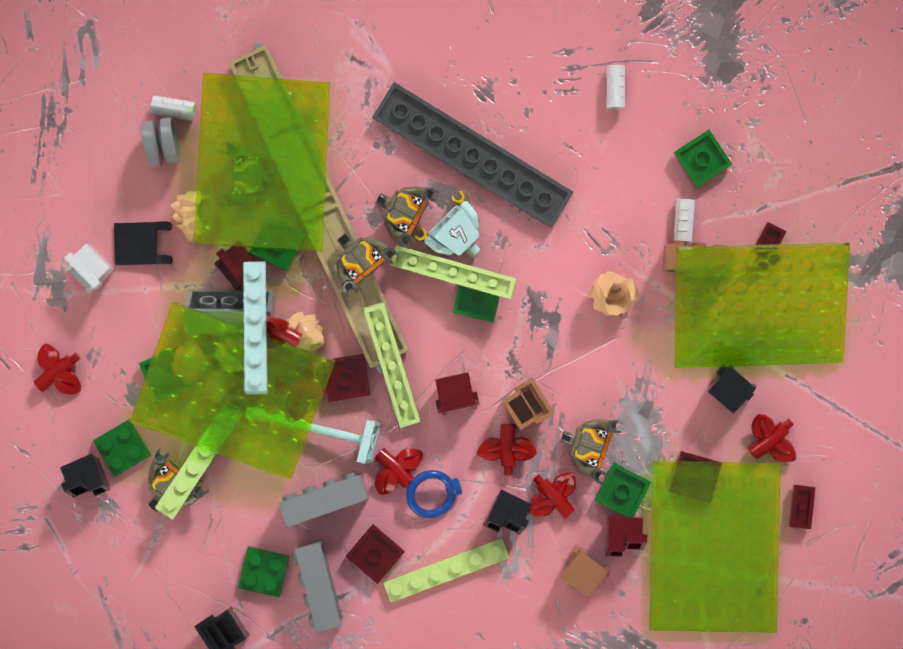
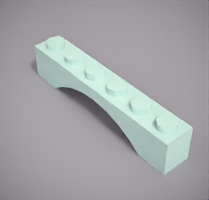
[244,262,267,394]

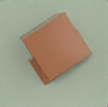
[502,377,555,430]
[561,545,609,598]

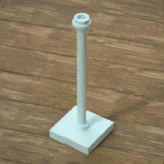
[245,405,381,464]

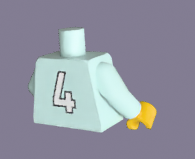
[414,191,480,257]

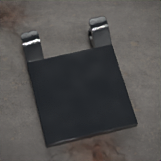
[114,221,172,265]

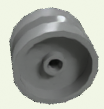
[141,117,181,168]

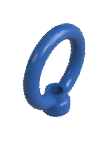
[406,470,462,518]

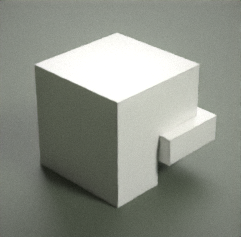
[64,244,115,293]

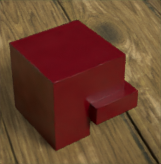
[214,241,257,290]
[435,372,479,416]
[605,517,647,557]

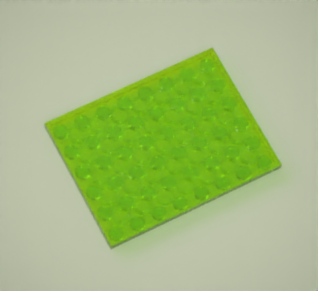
[193,73,331,252]
[674,242,850,368]
[129,302,335,480]
[649,460,781,633]

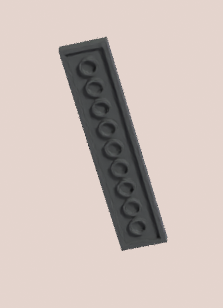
[372,82,574,228]

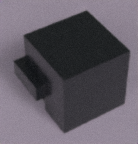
[708,363,757,414]
[60,454,111,498]
[483,489,532,535]
[194,607,249,649]

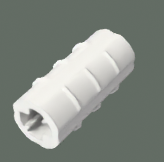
[606,65,626,110]
[150,96,196,121]
[673,199,695,243]

